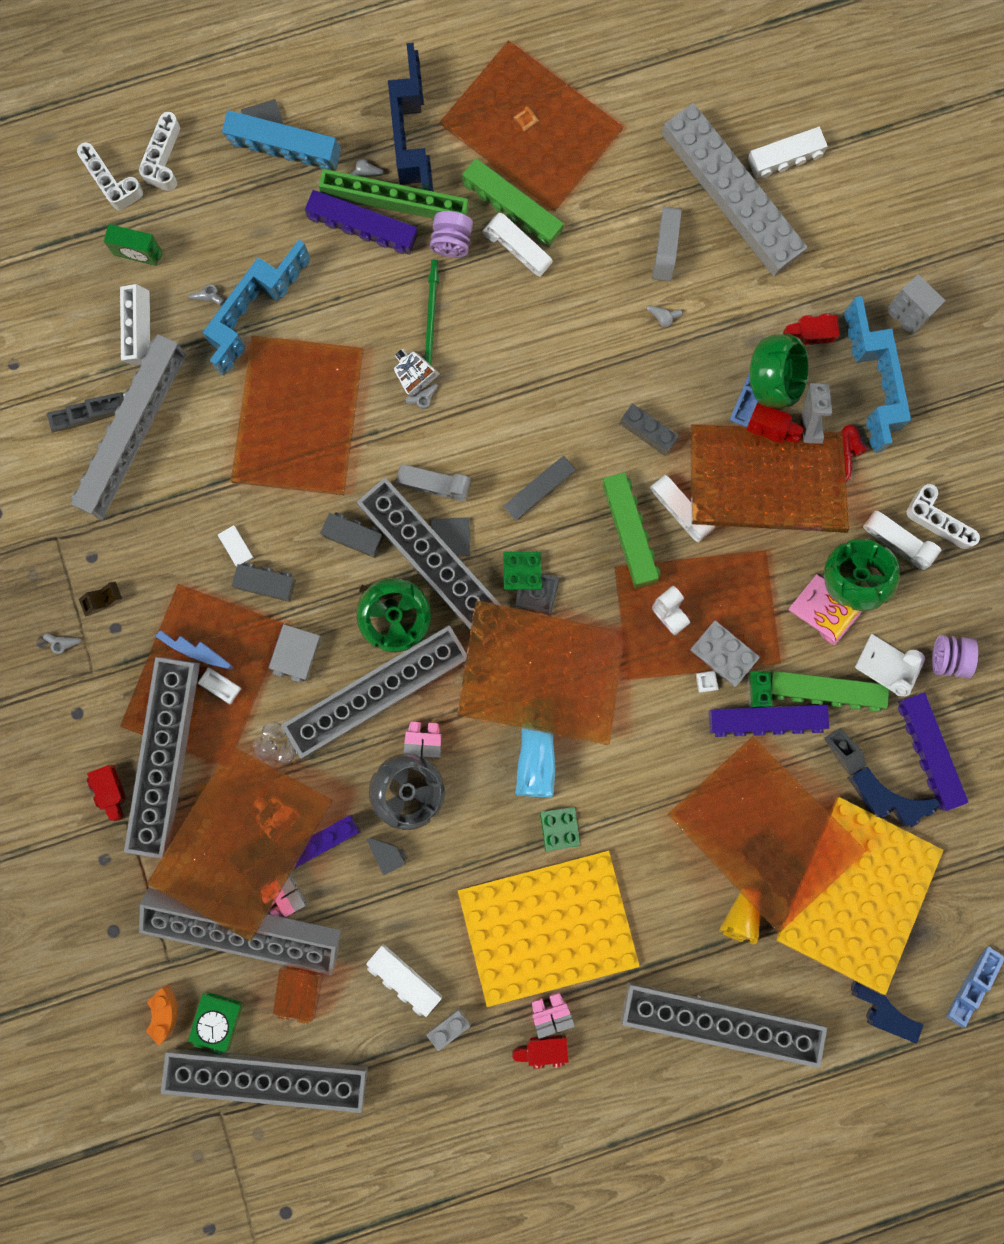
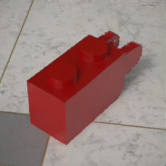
[783,313,840,346]
[747,403,804,444]
[87,765,126,821]
[512,1035,569,1069]

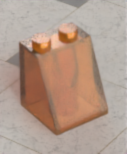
[273,965,324,1024]

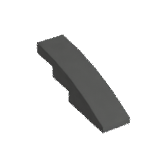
[47,392,124,433]
[504,456,576,521]

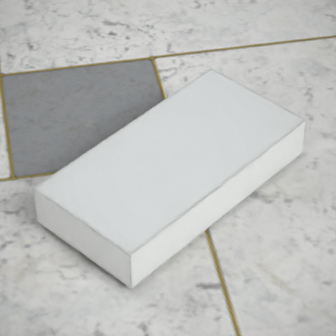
[218,525,254,567]
[198,667,242,704]

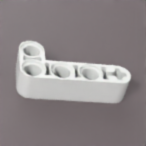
[139,112,180,191]
[77,143,143,210]
[482,213,553,277]
[650,475,716,542]
[907,484,980,549]
[863,511,942,570]
[652,586,690,635]

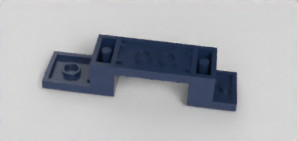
[388,42,434,192]

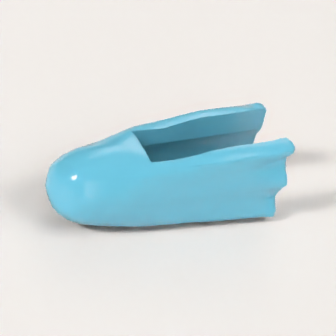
[515,698,555,798]

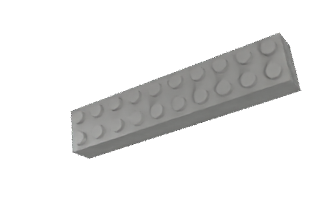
[661,103,808,276]
[71,334,186,521]
[356,477,513,646]
[281,625,470,759]
[124,657,200,859]
[139,888,341,975]
[620,982,827,1068]
[161,1048,368,1113]

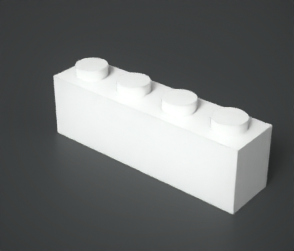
[748,126,828,179]
[120,284,150,366]
[366,944,442,1017]

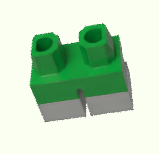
[747,671,772,708]

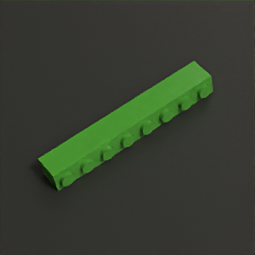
[319,169,469,219]

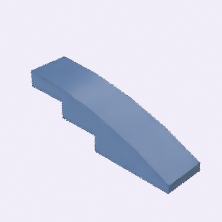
[730,371,758,427]
[155,630,234,670]
[946,946,1004,1028]

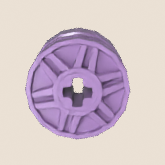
[430,211,473,258]
[932,635,978,679]

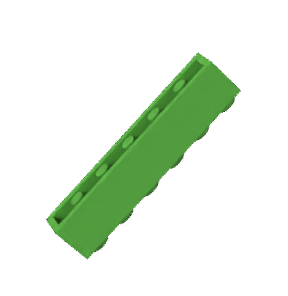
[462,158,564,248]
[602,472,661,589]
[770,671,889,712]

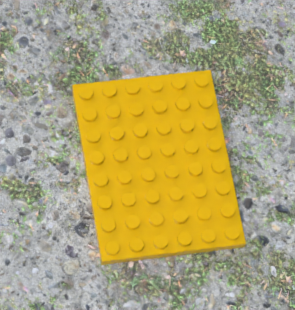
[776,797,943,995]
[458,851,640,1007]

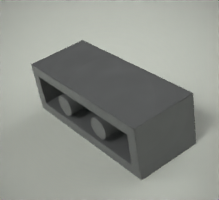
[620,403,679,456]
[320,512,384,558]
[232,562,296,602]

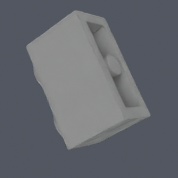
[426,1007,471,1051]

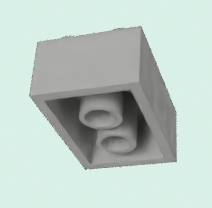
[887,274,946,335]

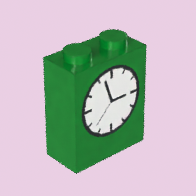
[104,224,162,266]
[188,991,244,1054]

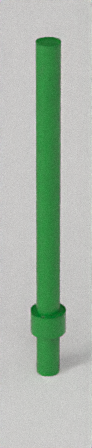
[424,259,439,365]

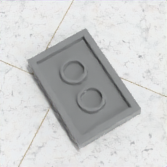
[690,620,760,687]

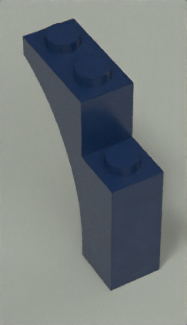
[847,767,940,827]
[851,981,923,1044]

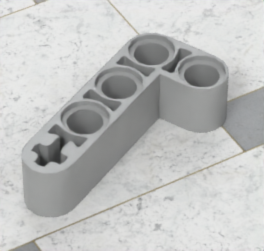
[652,206,682,282]
[395,465,471,502]

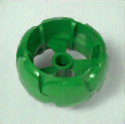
[750,334,809,408]
[823,539,900,611]
[356,578,431,652]

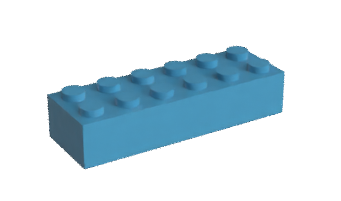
[222,110,341,170]

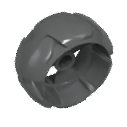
[369,754,445,830]

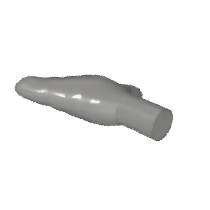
[350,159,384,176]
[188,284,225,306]
[647,305,682,327]
[406,384,438,409]
[43,632,82,654]

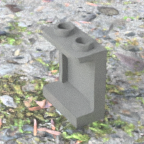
[801,383,832,444]
[269,624,322,683]

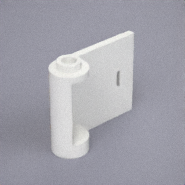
[854,634,925,696]

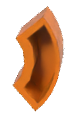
[146,985,178,1046]

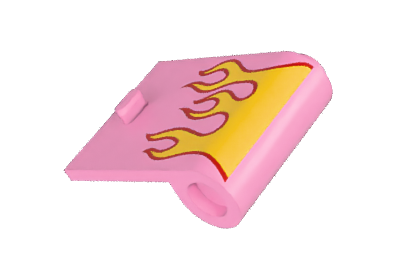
[788,574,862,645]

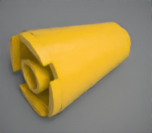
[719,886,761,944]

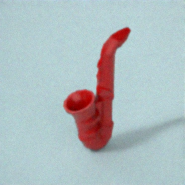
[835,424,870,486]

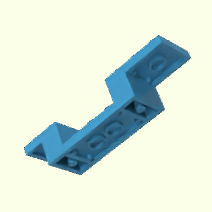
[202,239,310,376]
[844,296,911,453]

